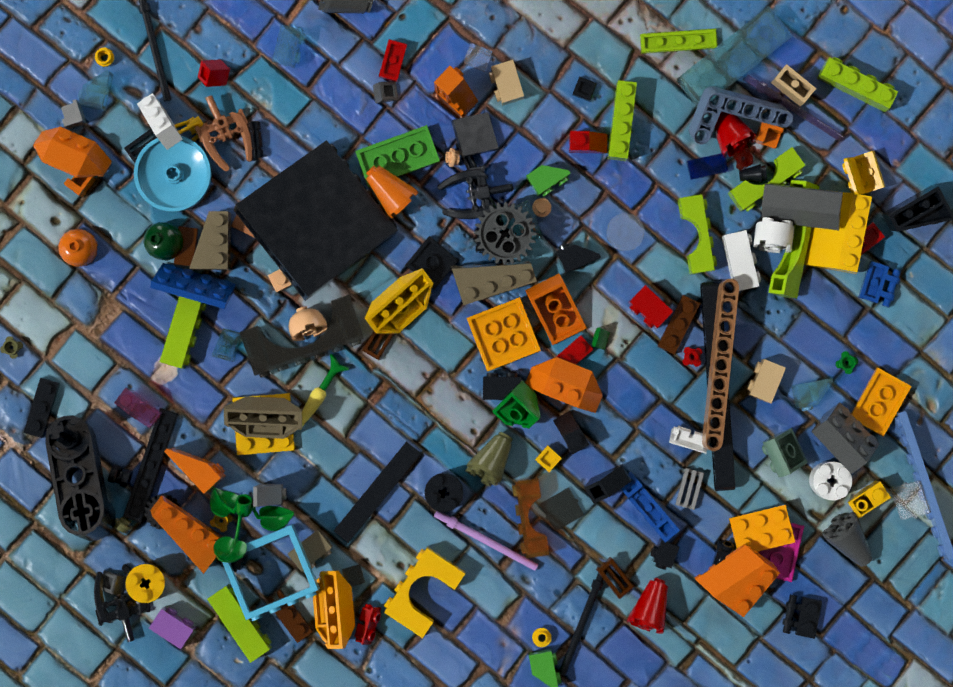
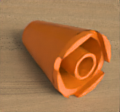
[366,165,418,218]

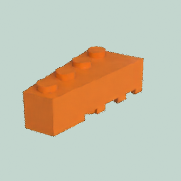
[150,495,224,574]

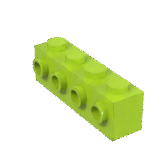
[817,57,898,112]

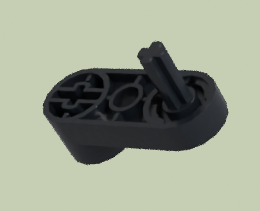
[45,415,115,541]

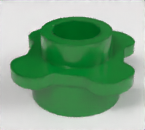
[835,351,858,374]

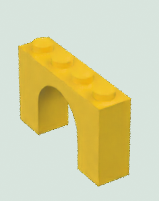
[384,547,466,638]

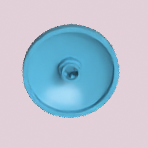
[134,136,212,212]

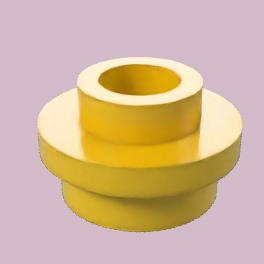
[95,48,114,67]
[532,628,551,647]

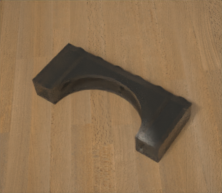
[240,295,365,378]

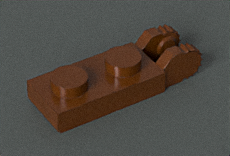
[267,589,313,643]

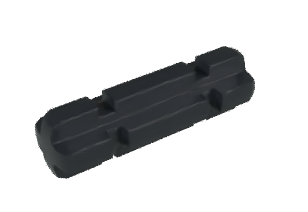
[249,121,263,159]

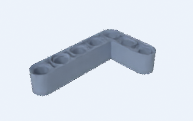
[688,86,793,145]

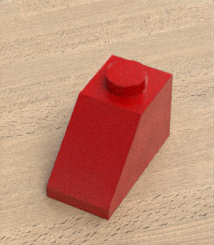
[569,131,607,154]

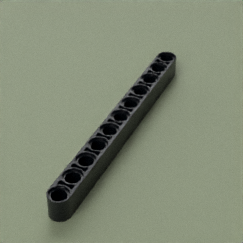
[700,281,735,491]

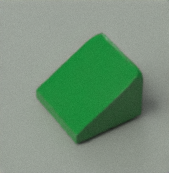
[591,328,610,350]

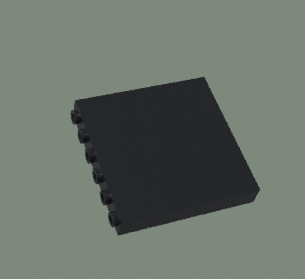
[234,140,398,301]

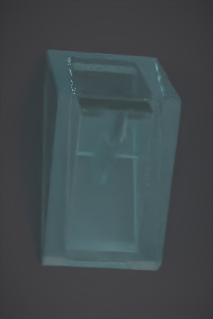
[212,328,242,362]

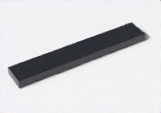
[123,408,179,523]
[334,441,421,543]

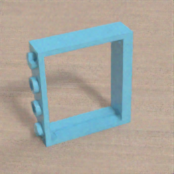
[222,524,320,621]

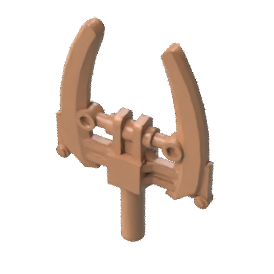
[195,95,253,171]

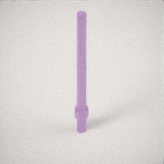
[434,511,539,571]

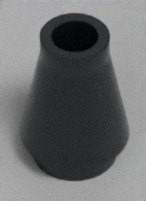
[739,164,767,183]

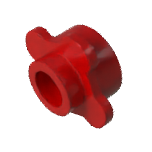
[682,347,702,367]

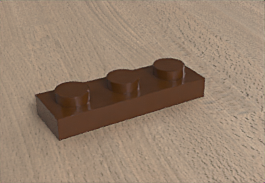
[657,295,700,355]

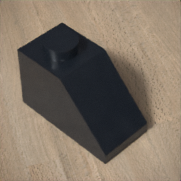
[556,243,601,274]
[553,411,589,454]

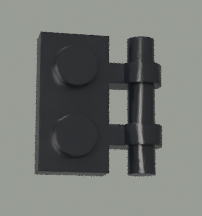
[782,594,822,639]

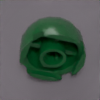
[143,222,183,261]

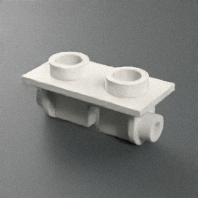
[669,425,711,454]

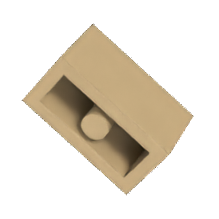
[489,60,524,106]
[771,64,816,107]
[746,359,786,404]

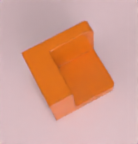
[754,122,784,149]
[64,176,96,197]

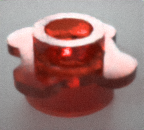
[733,148,753,170]

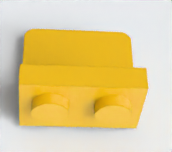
[842,151,885,195]

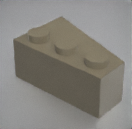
[189,211,231,270]

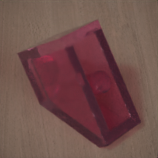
[114,387,162,428]

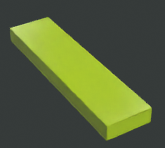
[640,29,718,54]

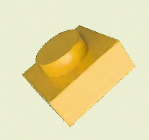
[535,445,562,472]

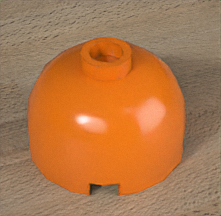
[58,229,98,267]

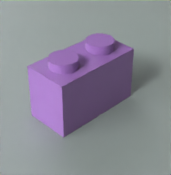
[149,606,196,649]

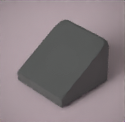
[373,81,398,103]
[103,571,126,595]

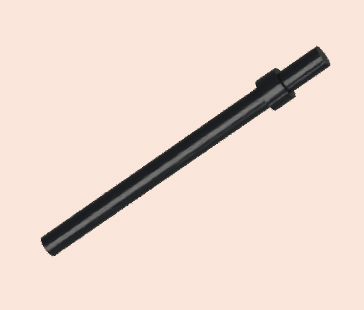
[138,0,171,102]
[559,570,607,676]

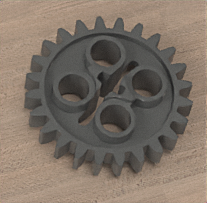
[474,202,537,265]

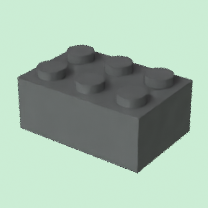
[811,402,879,474]

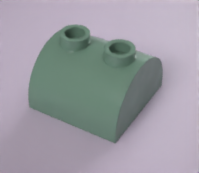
[762,428,808,477]

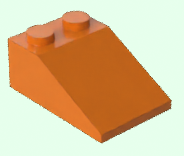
[525,273,587,345]
[164,448,226,494]

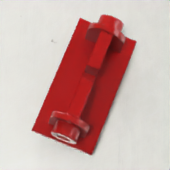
[354,603,382,645]

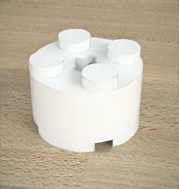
[753,217,794,253]
[809,461,852,500]

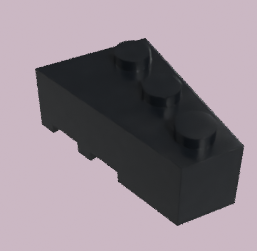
[882,185,953,232]

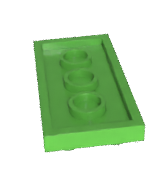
[355,125,440,188]

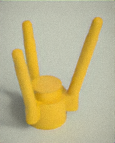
[175,116,203,142]

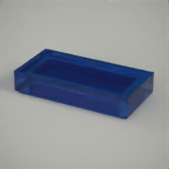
[686,153,728,180]

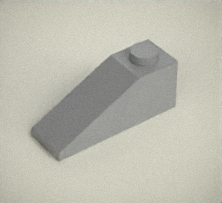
[253,484,287,507]

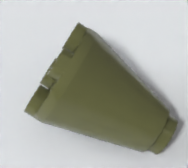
[465,432,513,487]

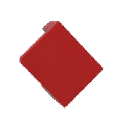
[198,59,230,87]

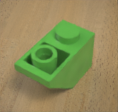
[526,165,571,197]
[528,649,561,687]

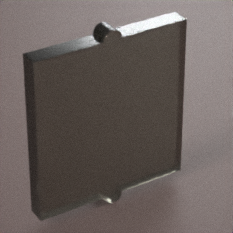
[540,487,584,531]

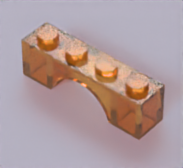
[512,478,549,558]

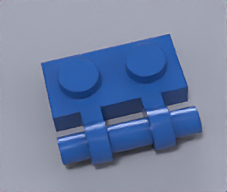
[858,261,901,308]

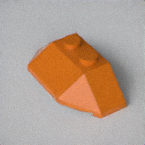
[33,127,112,178]
[525,357,603,413]

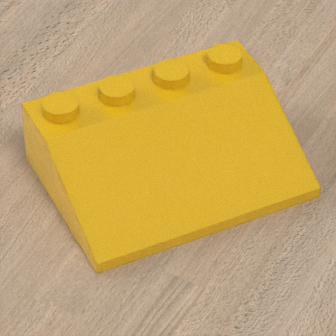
[804,190,872,274]

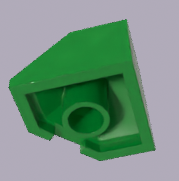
[492,381,541,429]

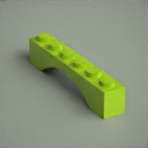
[768,180,820,299]

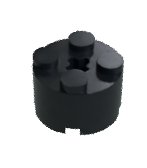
[425,472,463,512]

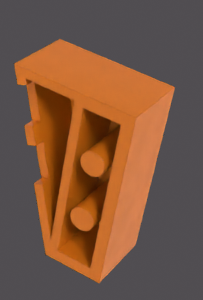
[434,66,478,118]

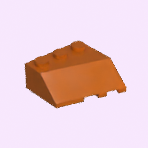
[695,544,780,617]

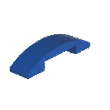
[621,472,680,543]

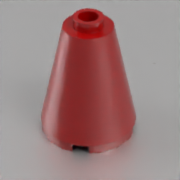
[709,111,757,157]
[626,578,668,634]

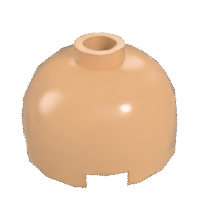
[288,306,327,341]

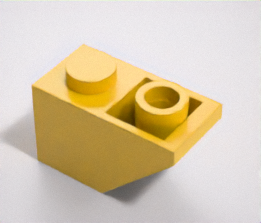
[847,480,891,519]

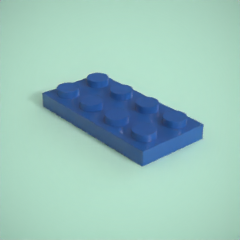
[150,263,236,309]

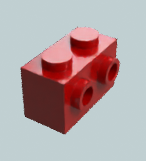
[628,285,673,329]

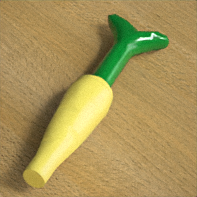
[300,354,349,430]

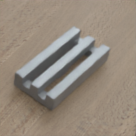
[675,468,704,510]

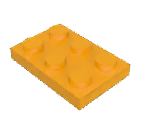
[851,368,912,437]
[729,505,796,552]

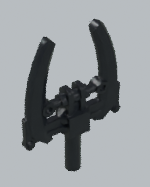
[437,165,514,219]
[94,564,150,642]

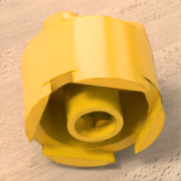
[126,564,165,603]

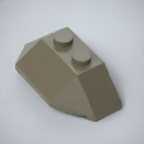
[224,396,302,439]

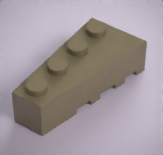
[451,261,537,305]

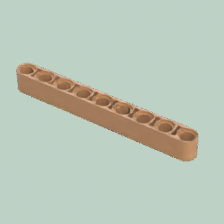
[702,279,739,451]

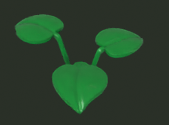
[210,487,294,563]

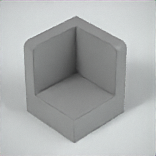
[61,99,87,129]

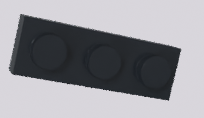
[23,378,60,438]

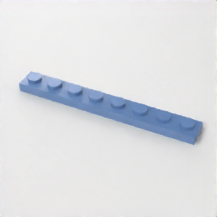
[894,410,953,560]

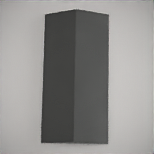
[762,183,843,230]

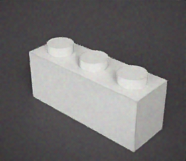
[137,93,183,150]
[721,230,761,291]

